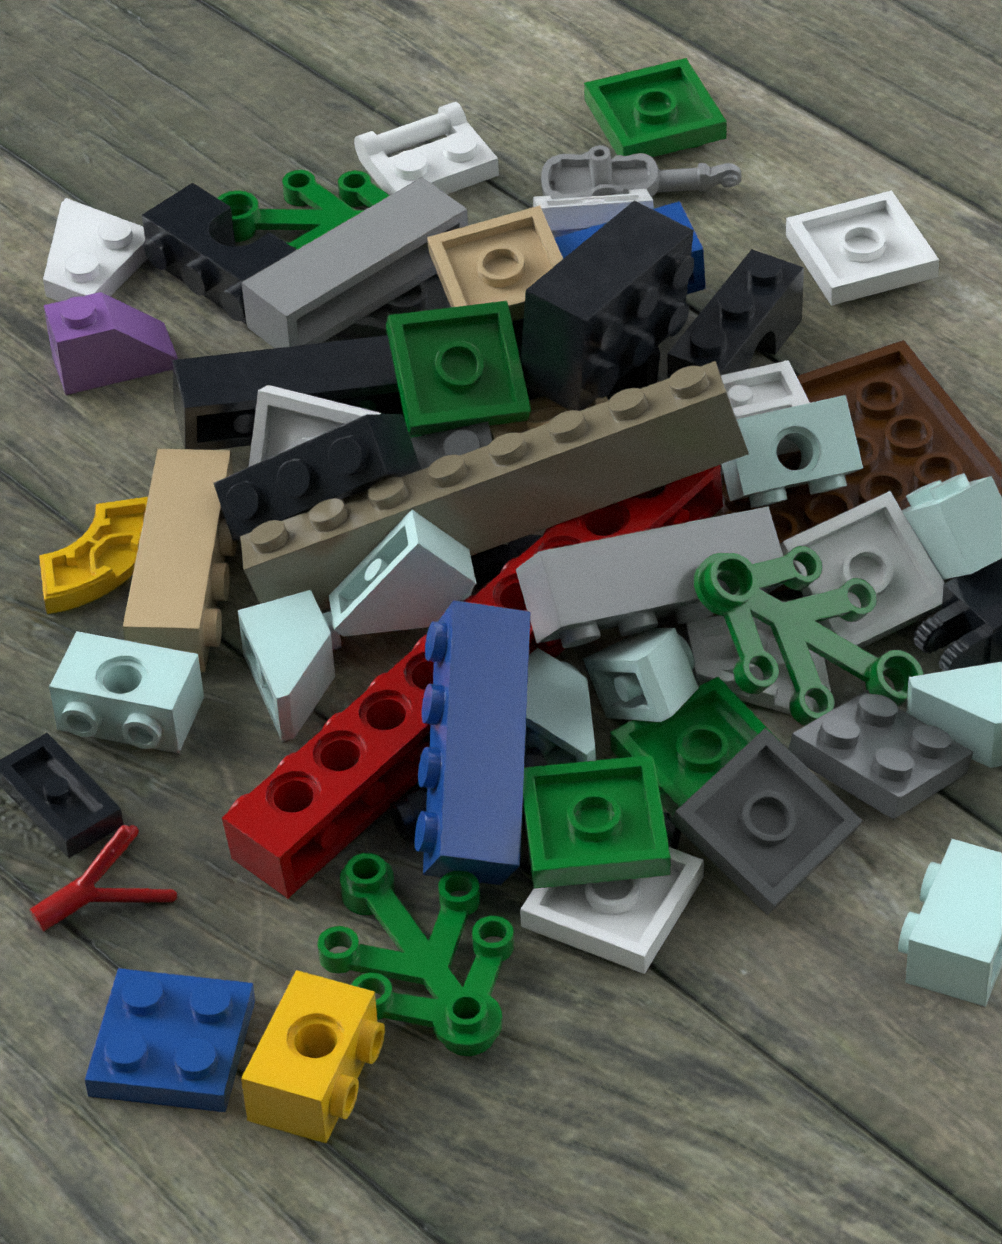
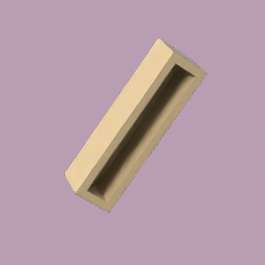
[123,449,237,672]

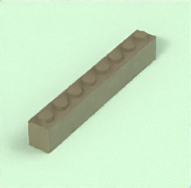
[240,361,749,611]

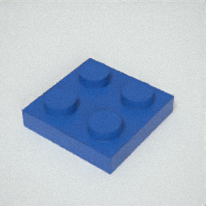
[85,968,255,1112]

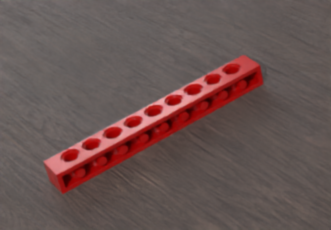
[222,465,723,899]

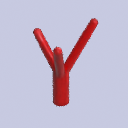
[29,825,177,932]

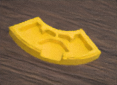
[39,497,148,614]

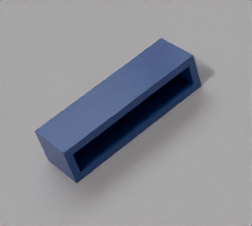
[415,600,531,885]

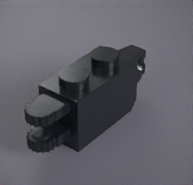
[913,558,1002,671]

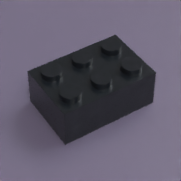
[521,200,694,411]

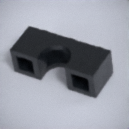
[142,183,296,325]
[667,249,804,379]
[213,414,422,541]

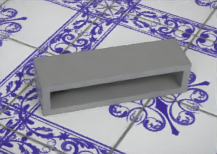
[242,177,468,348]
[516,507,784,648]

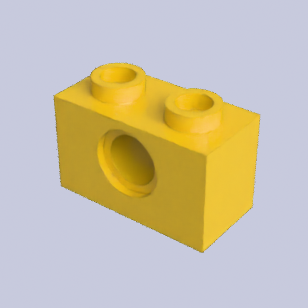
[241,970,385,1143]

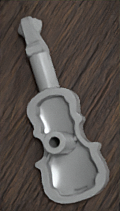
[541,145,742,199]

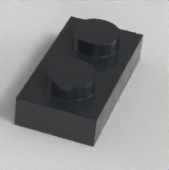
[0,733,124,858]

